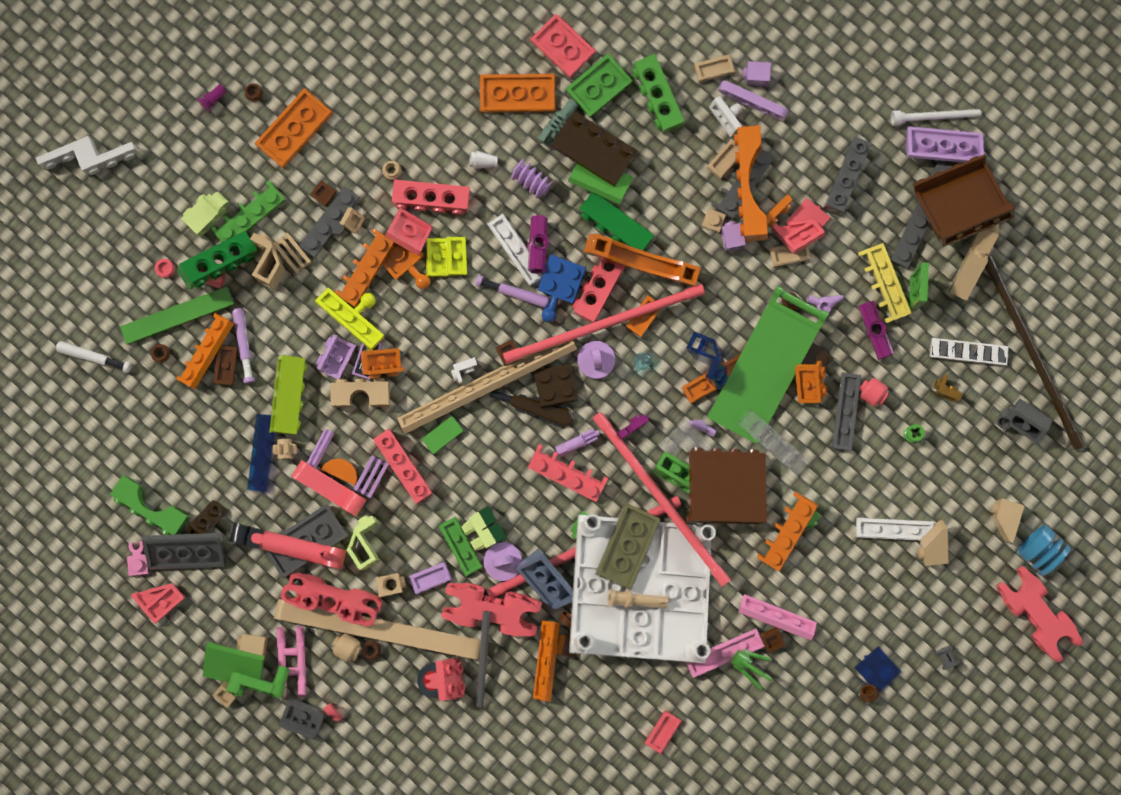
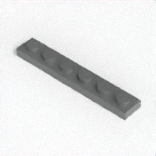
[890,160,953,269]

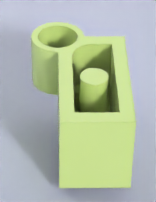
[181,191,229,238]

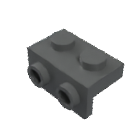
[278,697,326,740]

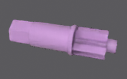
[555,429,600,457]

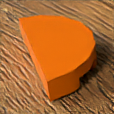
[321,458,358,486]

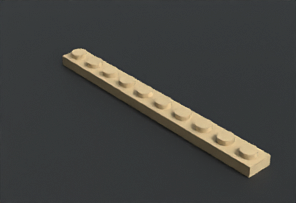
[397,340,577,434]

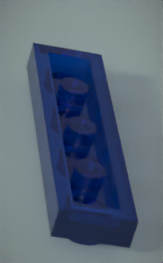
[247,414,275,492]

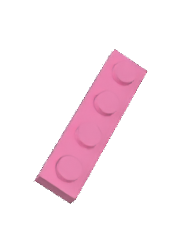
[738,594,817,640]
[686,628,764,678]

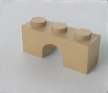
[331,378,390,408]

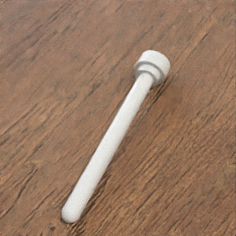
[891,109,982,126]

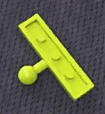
[315,288,385,350]

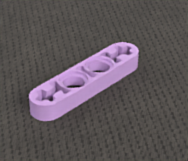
[718,81,789,121]

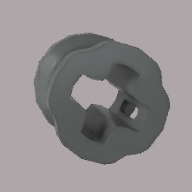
[935,645,959,670]

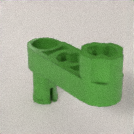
[226,666,291,699]

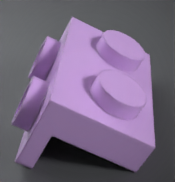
[316,334,357,379]

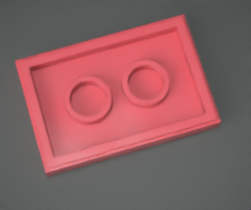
[530,14,596,79]

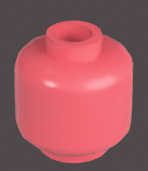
[860,378,889,407]

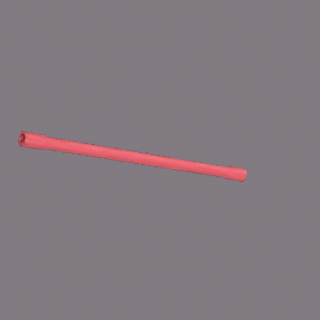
[503,284,705,364]
[592,412,731,587]
[486,496,682,598]

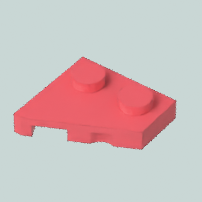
[772,219,825,254]
[130,583,185,624]

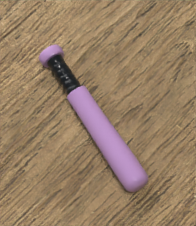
[476,275,550,308]

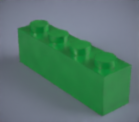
[579,192,654,251]

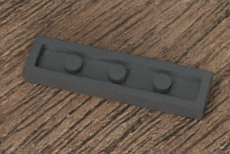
[831,372,861,451]

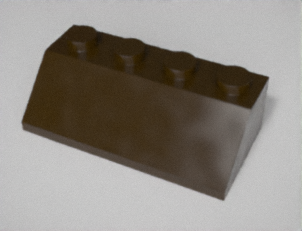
[551,111,638,187]

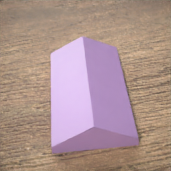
[906,126,984,162]

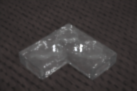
[658,419,712,456]

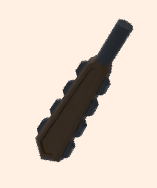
[490,390,575,427]

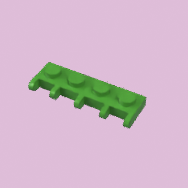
[210,180,286,242]

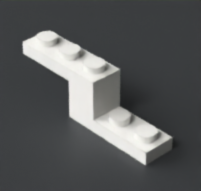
[36,136,139,175]

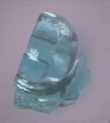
[633,352,654,373]

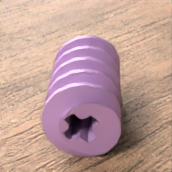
[511,159,554,199]

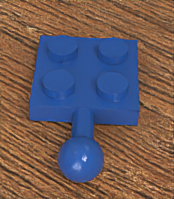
[538,255,587,323]

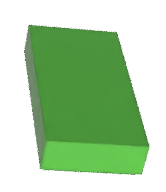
[422,416,464,455]

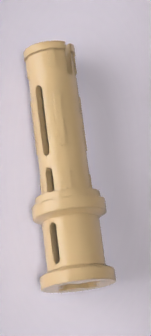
[608,589,668,609]

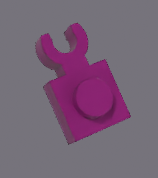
[617,414,649,439]

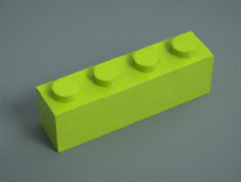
[269,355,307,435]

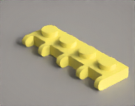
[858,243,912,323]

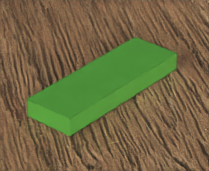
[439,517,483,577]

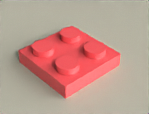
[385,207,433,256]

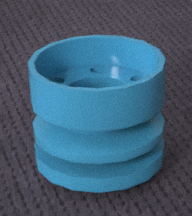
[1017,524,1071,576]

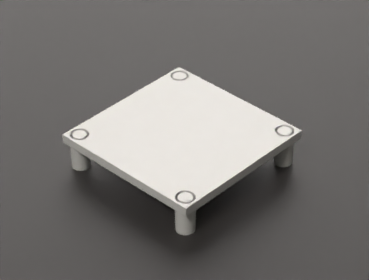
[569,514,716,663]

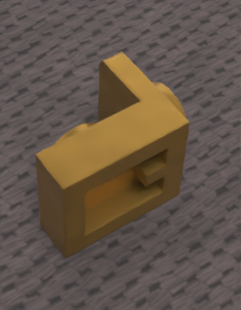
[934,375,963,403]

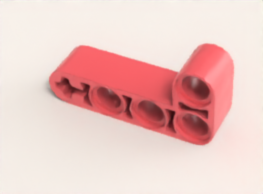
[291,460,367,517]

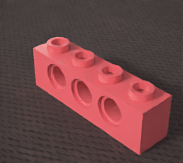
[392,180,471,215]
[572,258,625,323]
[373,429,433,505]

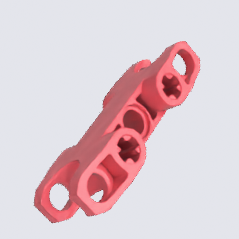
[996,566,1083,663]
[281,573,383,626]
[441,583,542,636]

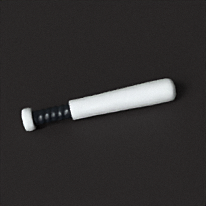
[56,341,131,373]

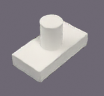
[709,96,743,137]

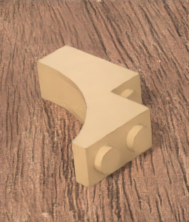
[949,224,999,300]

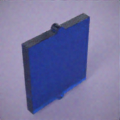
[854,646,901,692]

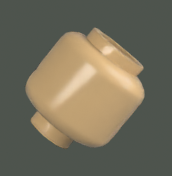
[332,633,362,662]

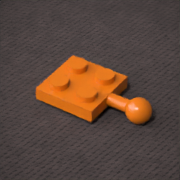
[382,243,430,289]

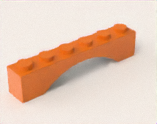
[734,125,768,242]
[583,233,701,286]

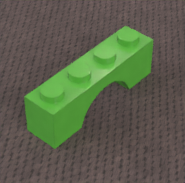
[110,475,191,535]

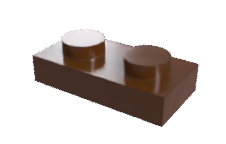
[213,346,238,386]

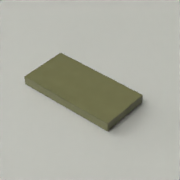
[595,503,661,590]

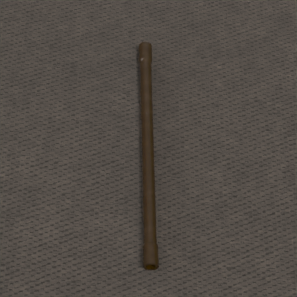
[985,256,1085,450]

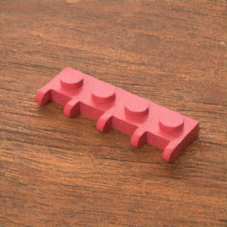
[528,444,608,502]

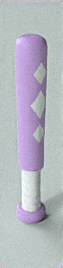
[232,308,255,384]

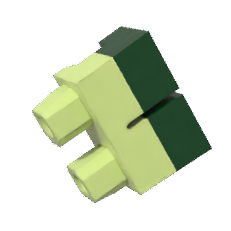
[461,506,507,551]

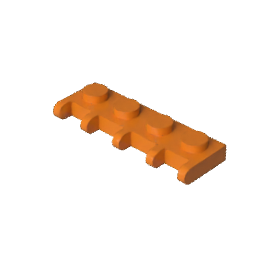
[334,228,395,307]
[176,313,234,389]
[757,491,819,571]

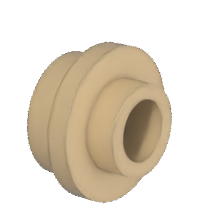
[382,161,401,180]

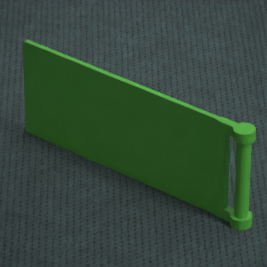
[707,285,829,444]

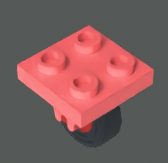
[417,658,465,701]

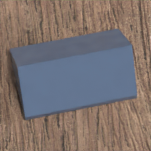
[516,548,573,611]

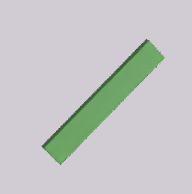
[120,286,235,345]

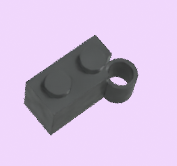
[997,399,1052,444]

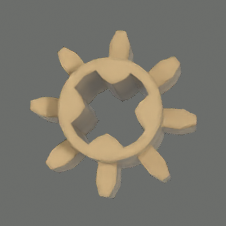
[273,439,297,460]

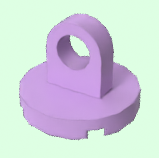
[578,341,615,379]
[484,542,522,581]

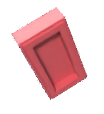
[644,710,682,754]

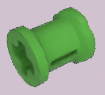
[904,424,925,443]

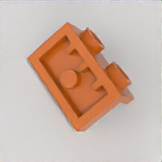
[795,361,827,403]

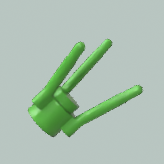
[731,648,772,690]

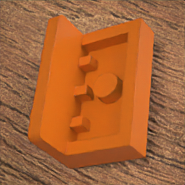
[361,348,405,378]

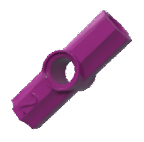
[527,215,549,274]
[858,300,894,360]

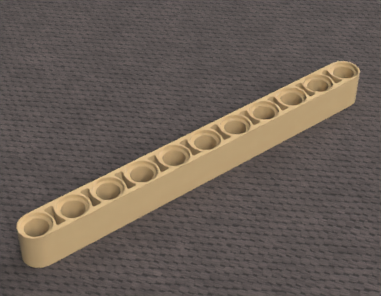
[274,599,481,660]

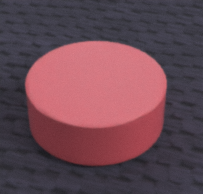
[155,259,175,278]

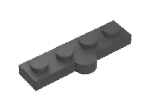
[299,186,360,258]

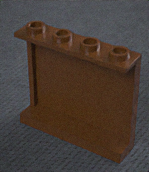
[913,154,1015,248]
[686,448,767,525]

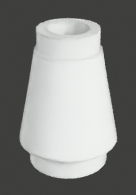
[470,150,497,169]

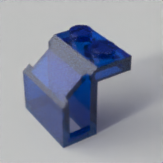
[686,331,728,390]

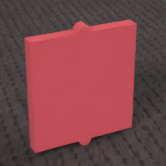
[785,198,830,228]

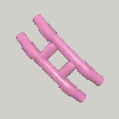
[276,626,306,698]

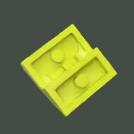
[425,237,467,277]

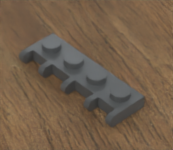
[711,149,775,220]

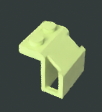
[347,515,380,571]

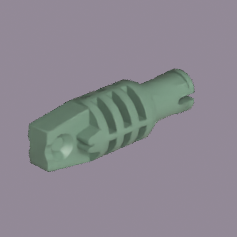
[538,99,579,147]

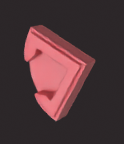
[323,703,343,722]

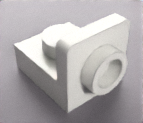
[451,357,478,384]

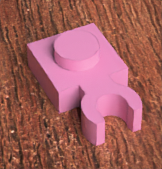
[127,541,150,576]

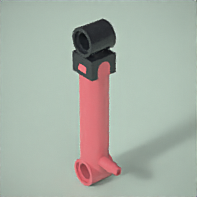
[229,523,346,570]

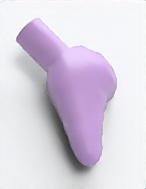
[807,295,844,312]
[689,419,716,437]

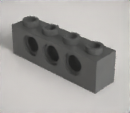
[823,136,872,216]

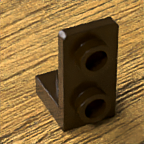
[186,500,228,534]

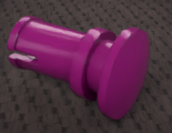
[197,84,227,112]

